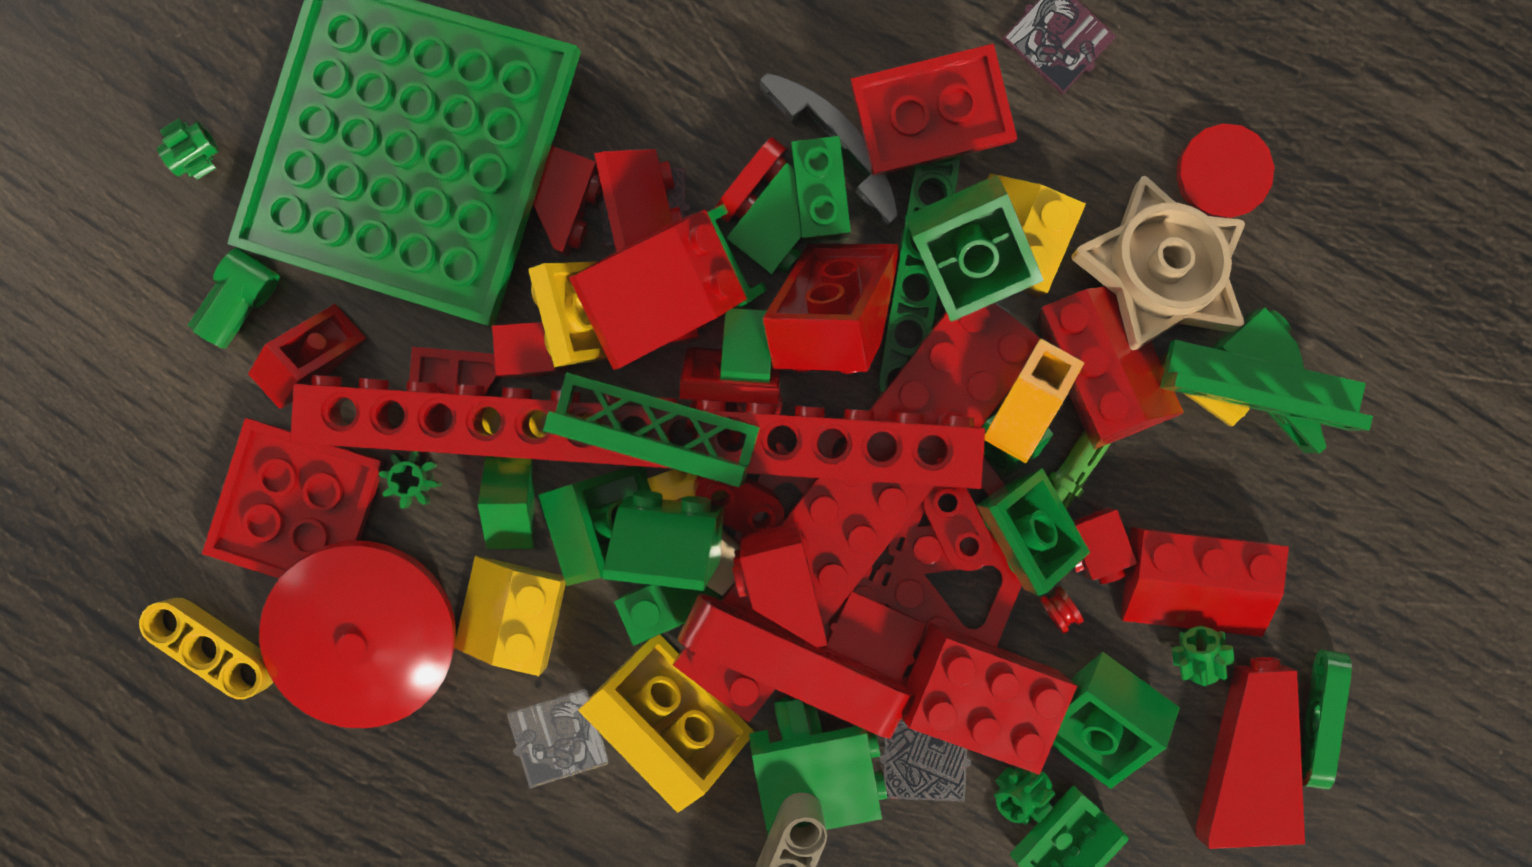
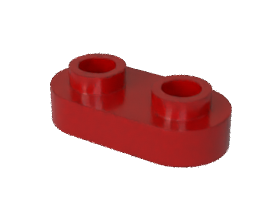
[715,137,789,223]
[693,476,784,535]
[923,486,993,571]

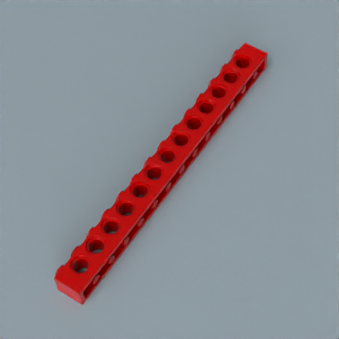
[290,375,985,489]

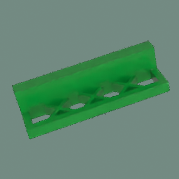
[1160,340,1373,431]
[543,372,760,487]

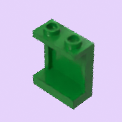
[749,725,888,835]

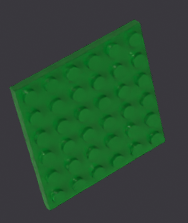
[227,0,581,327]

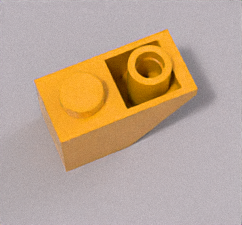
[985,338,1084,463]

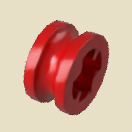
[1040,586,1084,634]

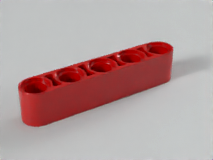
[677,594,913,738]

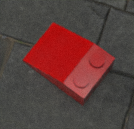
[569,209,747,370]
[763,244,900,374]

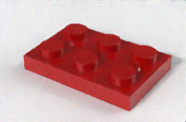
[850,43,1017,177]

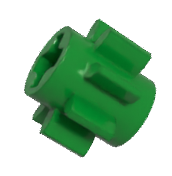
[156,118,220,180]
[379,451,442,509]
[1172,626,1235,686]
[994,767,1055,826]

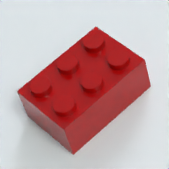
[902,623,1077,775]

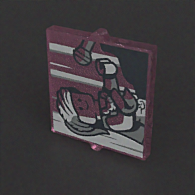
[1002,0,1117,95]

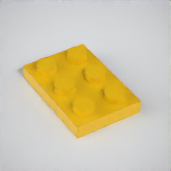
[528,262,608,367]

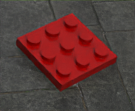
[202,418,386,579]

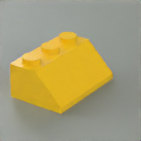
[578,635,754,813]

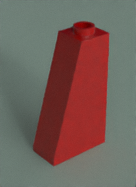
[1196,657,1305,849]

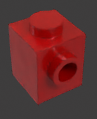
[1072,508,1138,584]

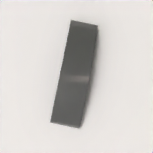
[760,73,897,228]

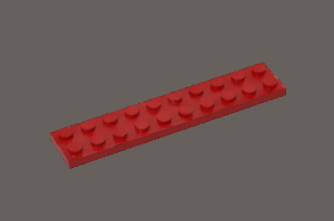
[673,303,1040,723]

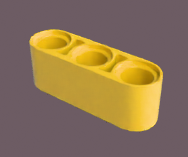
[139,598,273,699]

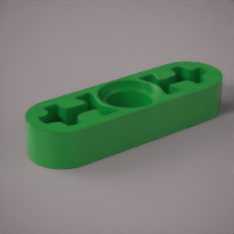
[1301,649,1352,790]

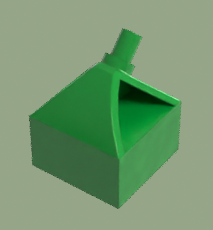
[905,175,1044,322]

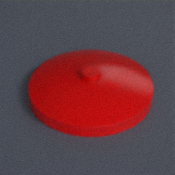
[259,541,456,728]

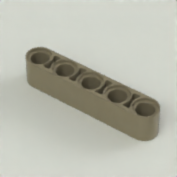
[756,792,827,867]

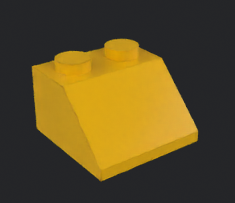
[987,173,1086,298]
[455,555,566,676]

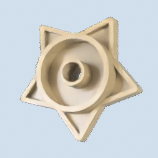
[1072,176,1245,350]

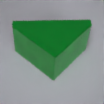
[720,308,771,383]
[478,456,535,549]

